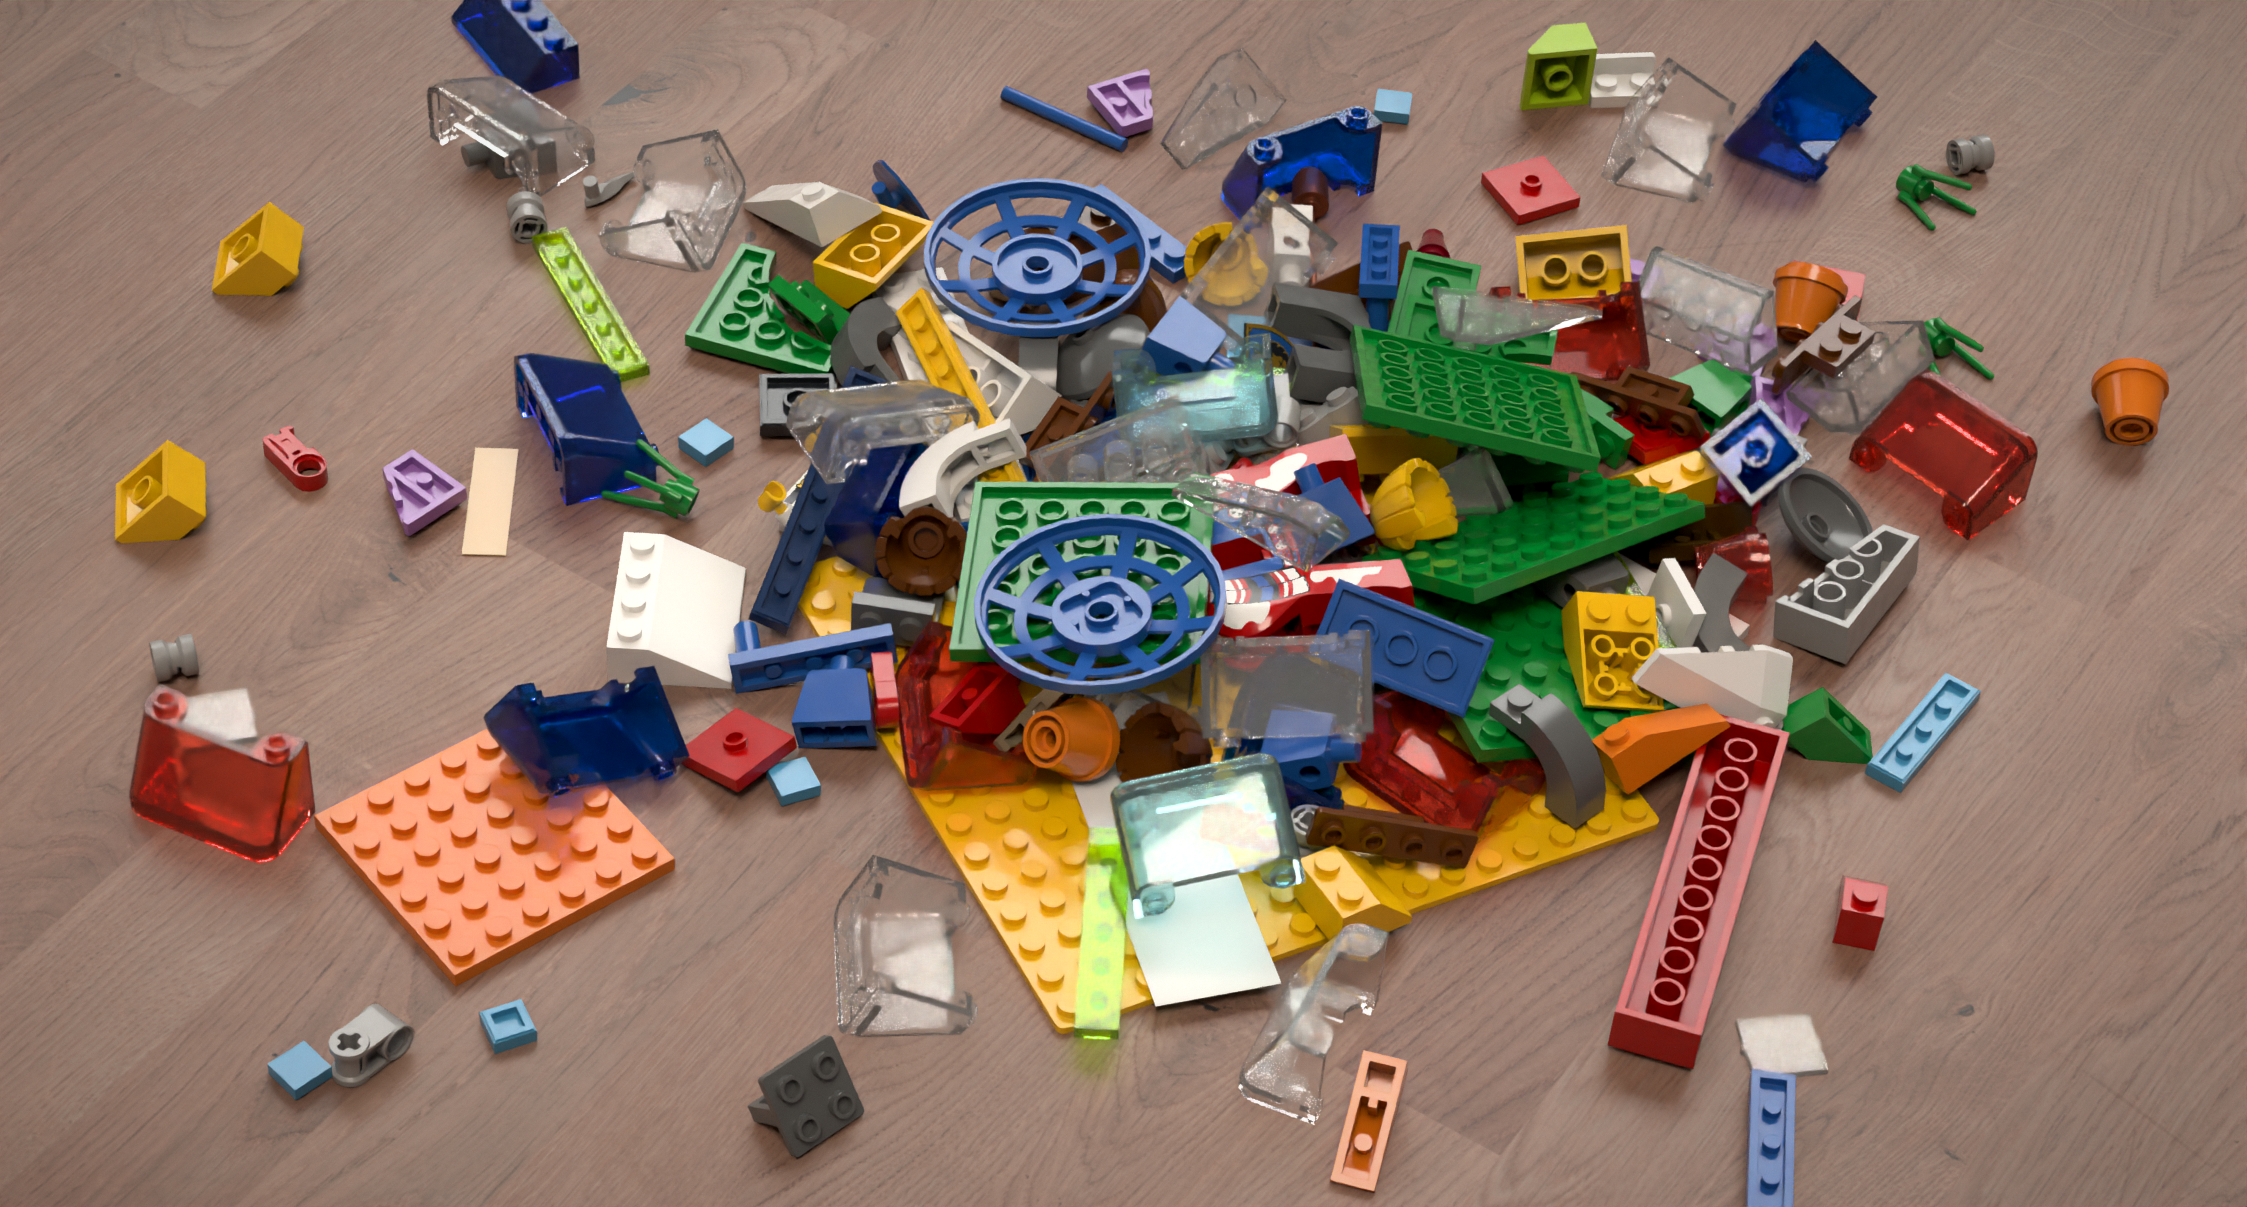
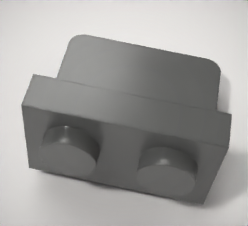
[851,577,945,650]

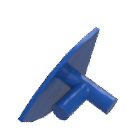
[872,160,930,221]

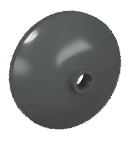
[1056,313,1150,401]
[1778,468,1873,564]

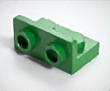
[768,274,850,345]

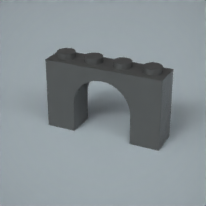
[1264,282,1371,403]

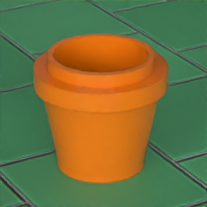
[1772,262,1848,343]
[2091,357,2169,446]
[1023,697,1120,781]

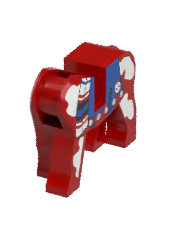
[1195,434,1415,675]

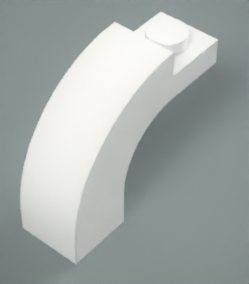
[899,418,1027,517]

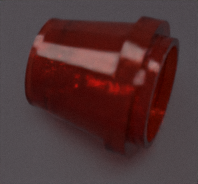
[1694,526,1773,606]

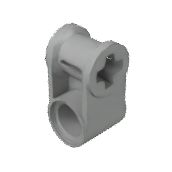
[1222,396,1301,457]
[328,1004,414,1087]

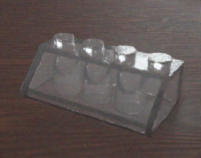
[1630,246,1778,376]
[1786,320,1934,435]
[1030,394,1212,483]

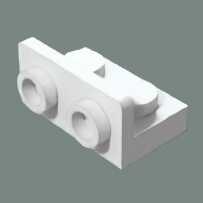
[1589,52,1661,108]

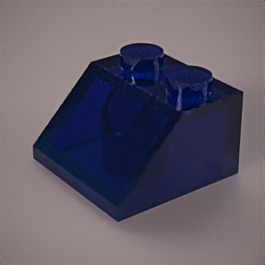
[1700,397,1812,507]

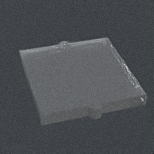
[173,687,258,754]
[1735,1013,1829,1077]

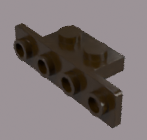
[1616,501,1752,566]

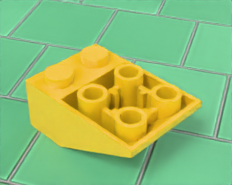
[1561,591,1664,712]

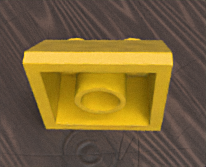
[211,202,304,296]
[115,440,207,544]
[1606,451,1720,505]
[1293,845,1412,953]

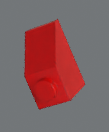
[929,662,1026,734]
[1832,875,1888,951]

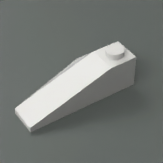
[743,182,882,247]
[946,320,1062,435]
[1632,645,1793,729]

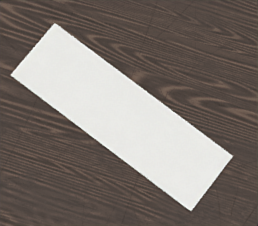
[1071,694,1282,1007]

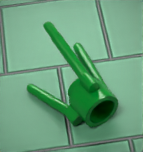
[1896,164,1977,230]
[1916,317,1994,388]
[601,439,700,518]

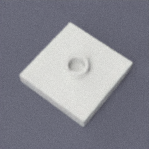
[1647,558,1707,648]

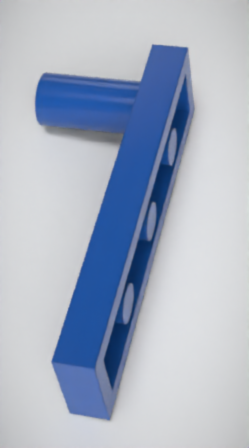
[1359,224,1400,332]
[728,621,898,694]

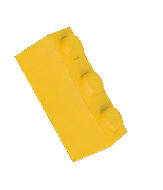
[813,203,934,309]
[1515,225,1633,310]
[1329,425,1458,481]

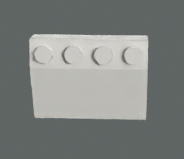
[606,532,746,689]

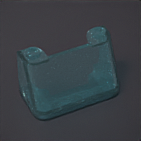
[1112,333,1278,449]
[1110,753,1306,919]

